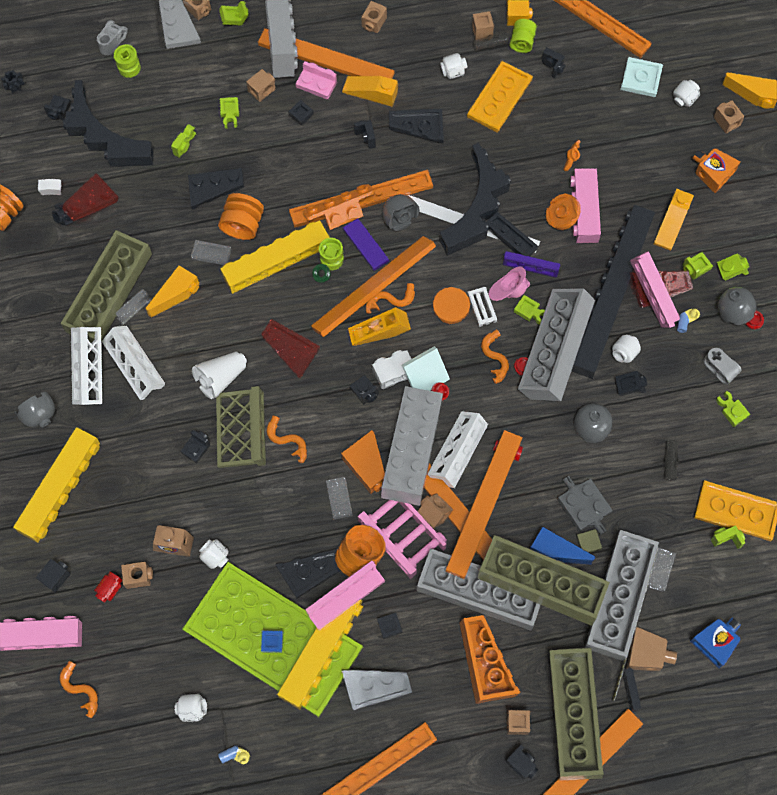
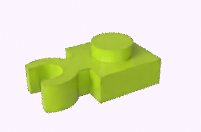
[220,97,239,128]
[171,124,196,158]
[514,295,545,325]
[716,391,750,427]

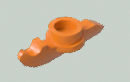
[563,140,580,171]

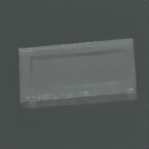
[191,240,232,265]
[115,289,150,325]
[326,477,353,519]
[648,548,676,592]

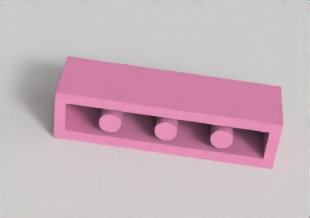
[570,169,601,243]
[0,616,82,651]

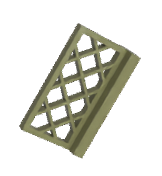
[216,386,266,468]

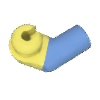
[677,309,700,333]
[218,746,250,764]

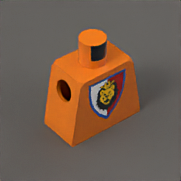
[693,149,740,193]

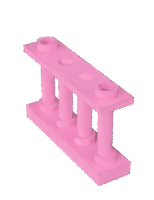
[358,500,447,579]

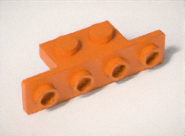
[302,184,375,230]

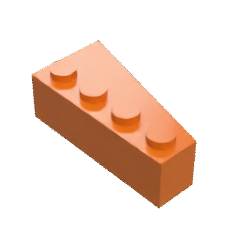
[460,615,520,704]

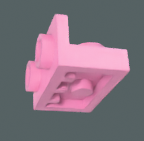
[296,62,337,100]

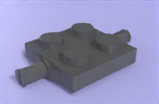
[557,476,613,535]

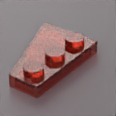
[62,173,118,221]
[630,270,693,308]
[262,319,320,379]

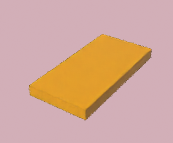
[467,61,533,133]
[694,480,777,541]

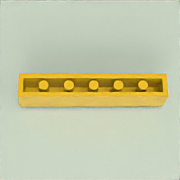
[220,221,330,294]
[13,427,100,543]
[277,599,363,709]

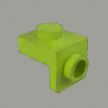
[219,1,248,25]
[683,252,713,280]
[717,253,749,280]
[711,525,745,549]

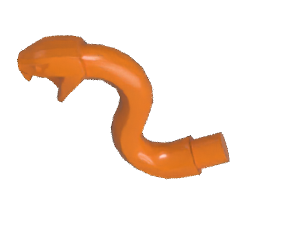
[366,283,415,314]
[481,329,509,384]
[266,416,307,463]
[60,661,98,718]

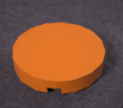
[546,193,581,230]
[433,287,470,324]

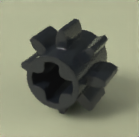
[1,70,25,93]
[52,202,75,226]

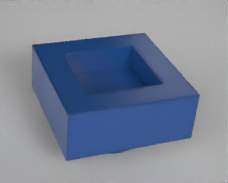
[261,631,283,653]

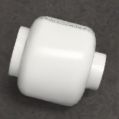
[440,53,467,79]
[673,80,700,107]
[612,335,641,363]
[199,539,229,569]
[175,694,207,722]

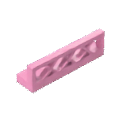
[630,252,680,328]
[306,561,385,630]

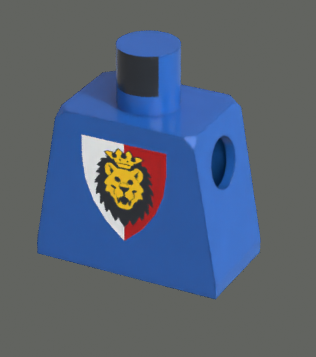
[690,618,741,668]

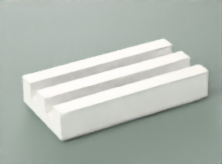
[467,287,497,327]

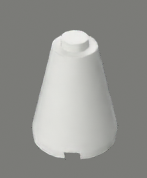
[192,352,247,399]

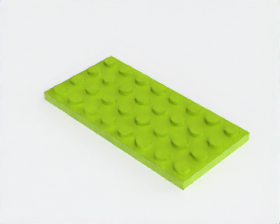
[183,562,363,717]

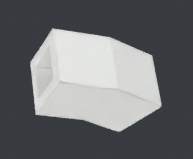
[38,179,62,195]

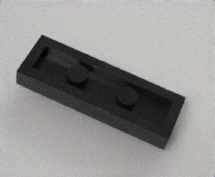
[487,212,538,257]

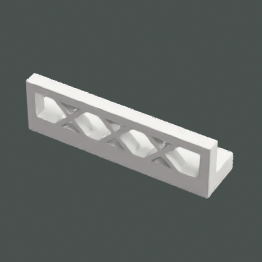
[102,326,165,400]
[71,327,102,405]
[427,411,488,488]

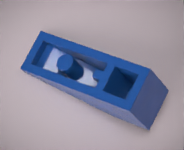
[530,527,595,565]

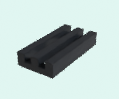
[622,668,641,713]

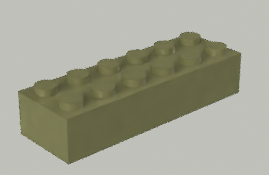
[61,230,152,343]
[477,535,610,626]
[549,648,603,781]

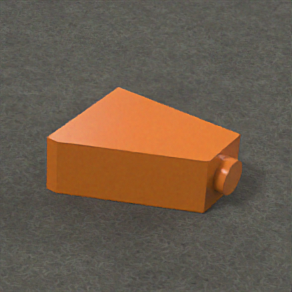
[341,430,385,494]

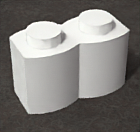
[372,350,411,389]

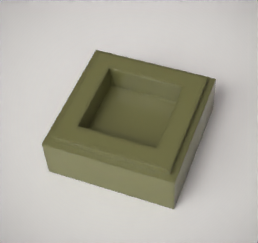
[576,529,602,553]

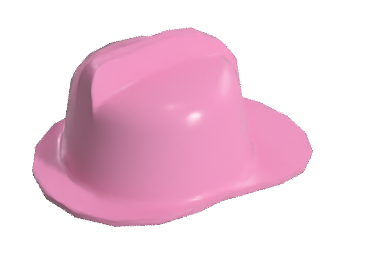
[489,267,530,301]

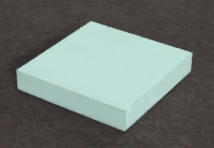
[621,57,663,97]
[402,346,450,391]

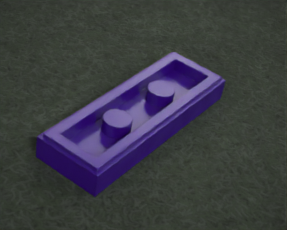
[343,218,389,271]
[503,251,560,277]

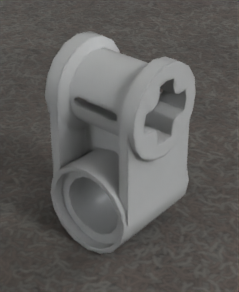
[97,20,127,55]
[704,348,741,385]

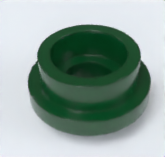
[312,264,331,283]

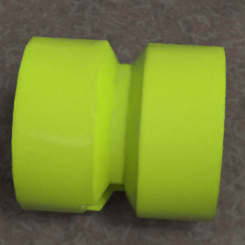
[510,19,537,53]
[114,44,141,78]
[319,238,344,270]

